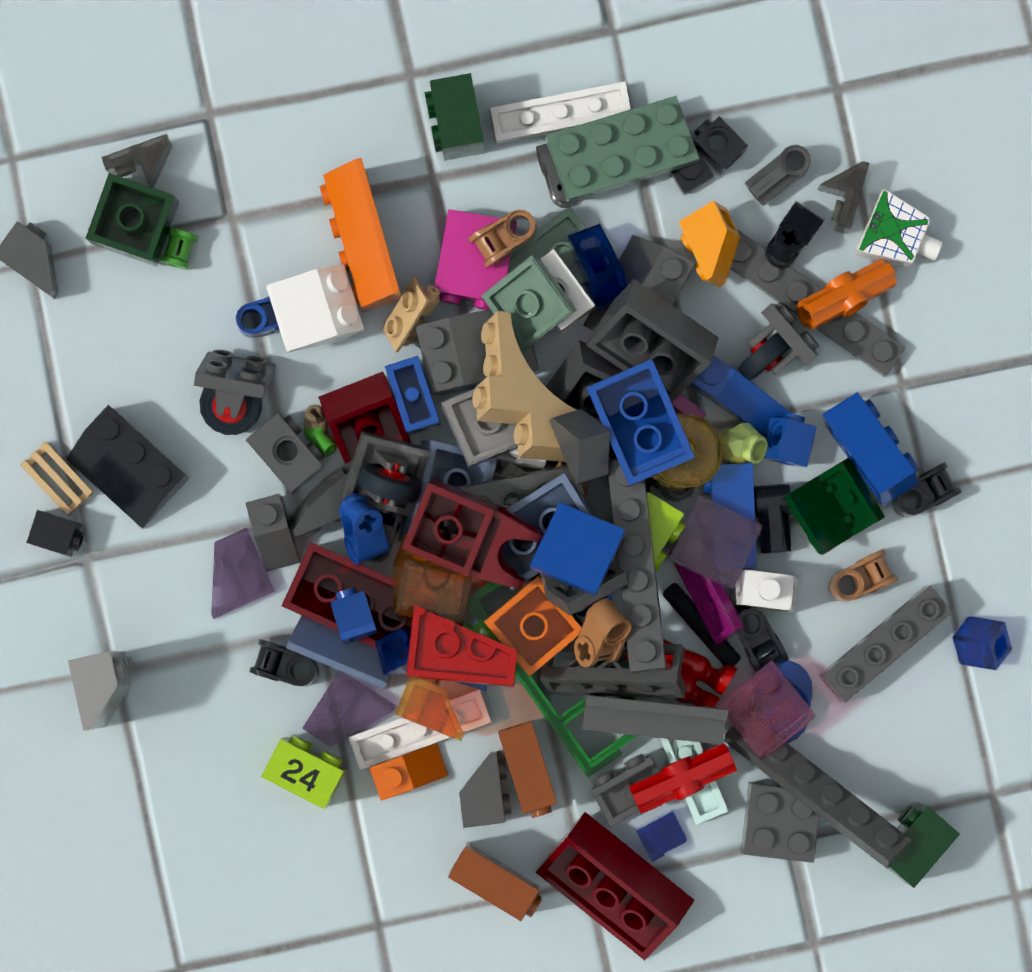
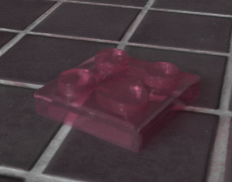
[717,660,817,760]

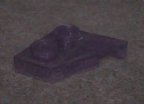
[211,528,275,619]
[302,671,397,747]

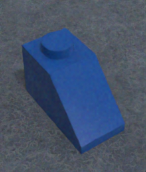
[330,587,378,644]

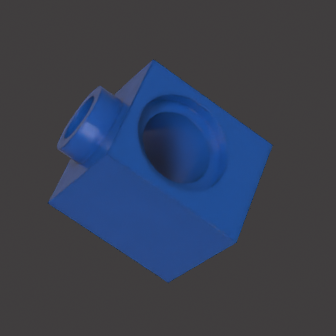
[764,413,817,467]

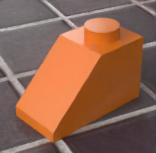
[369,743,448,801]

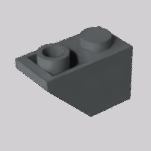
[459,752,511,828]

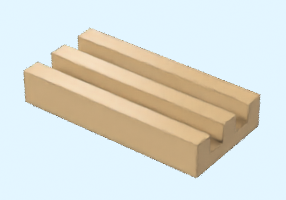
[20,441,94,516]

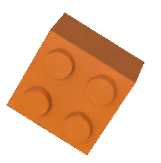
[484,576,582,677]

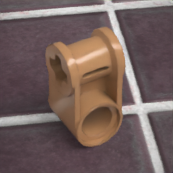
[468,210,537,269]
[828,548,899,602]
[574,598,632,668]

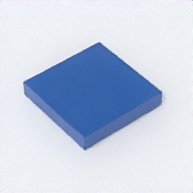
[530,502,626,596]

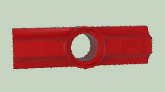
[628,743,737,814]

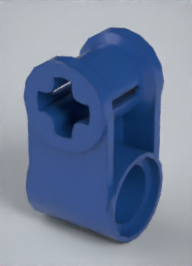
[236,296,280,338]
[339,493,390,565]

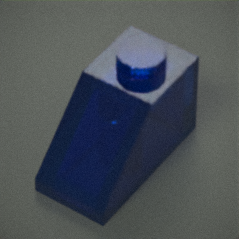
[568,224,627,309]

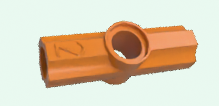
[795,259,897,330]

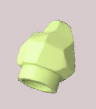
[718,423,768,464]

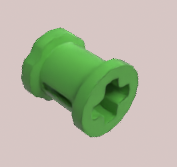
[159,228,198,270]

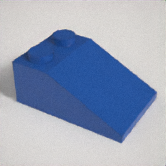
[586,358,695,486]

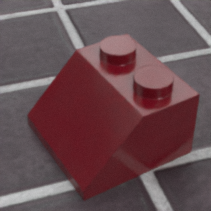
[318,371,411,464]

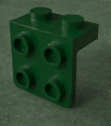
[785,457,885,555]

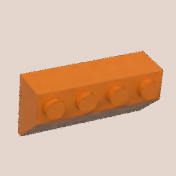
[319,158,401,312]

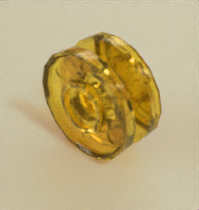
[652,414,723,489]

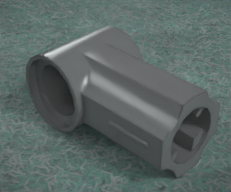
[744,145,811,206]

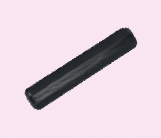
[662,583,741,666]

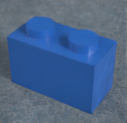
[385,355,441,435]

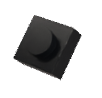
[669,147,714,195]

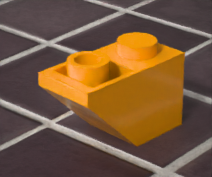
[679,200,740,287]

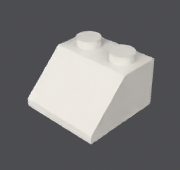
[266,264,364,352]

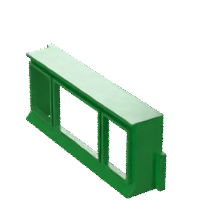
[464,576,637,778]

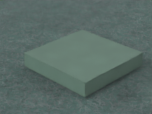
[481,254,577,352]

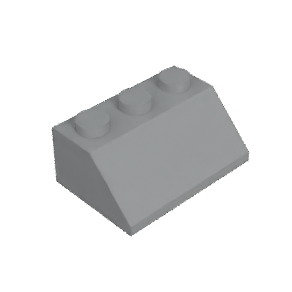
[68,651,135,731]

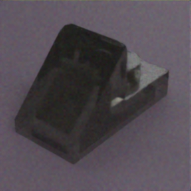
[101,134,173,188]
[817,161,869,234]

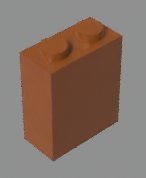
[498,720,557,818]
[448,843,542,921]

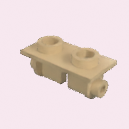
[382,277,440,352]

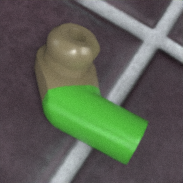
[304,405,337,457]

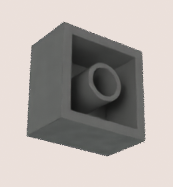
[741,782,819,863]

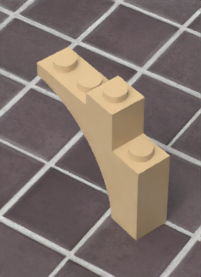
[472,311,610,462]

